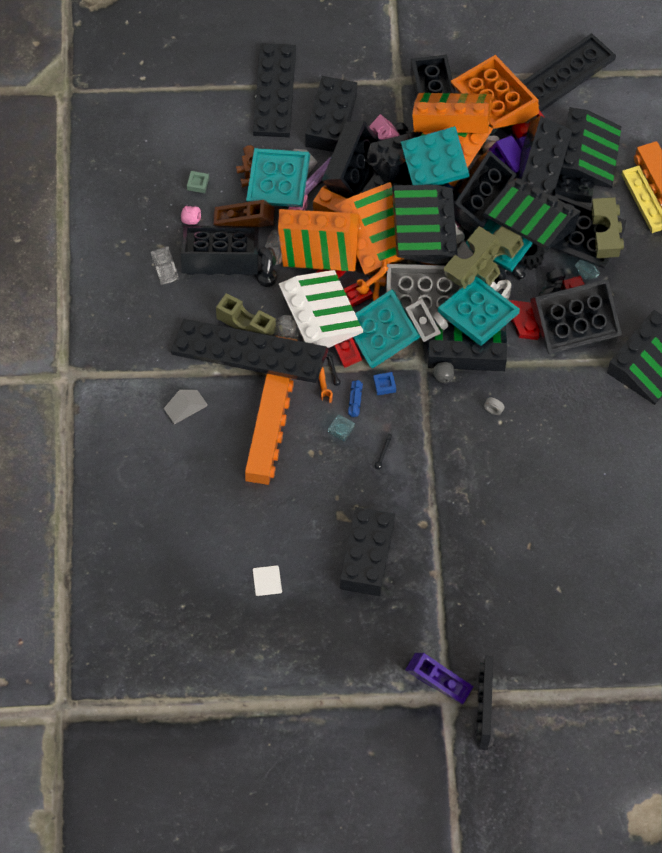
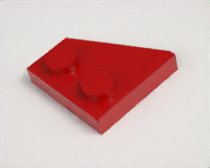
[509,300,540,340]

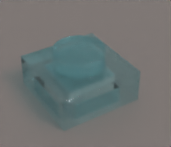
[575,260,600,280]
[328,414,355,441]

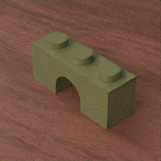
[591,197,624,258]
[443,226,500,289]
[475,226,524,286]
[216,293,276,336]

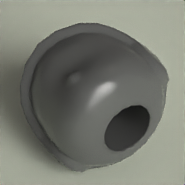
[433,362,454,383]

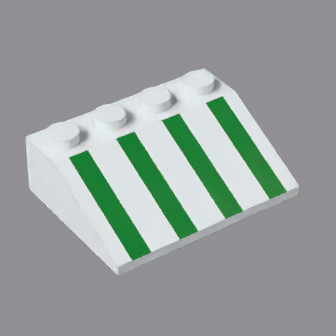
[279,270,363,348]

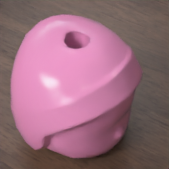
[181,206,201,225]

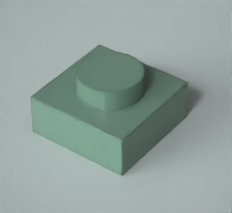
[187,171,209,193]

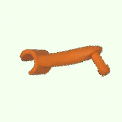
[356,259,388,294]
[373,275,387,301]
[319,366,333,403]

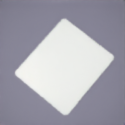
[253,566,282,596]

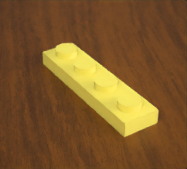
[621,166,662,233]

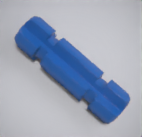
[348,380,363,417]

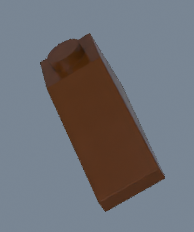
[214,200,275,227]

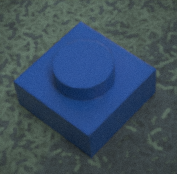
[373,372,396,396]

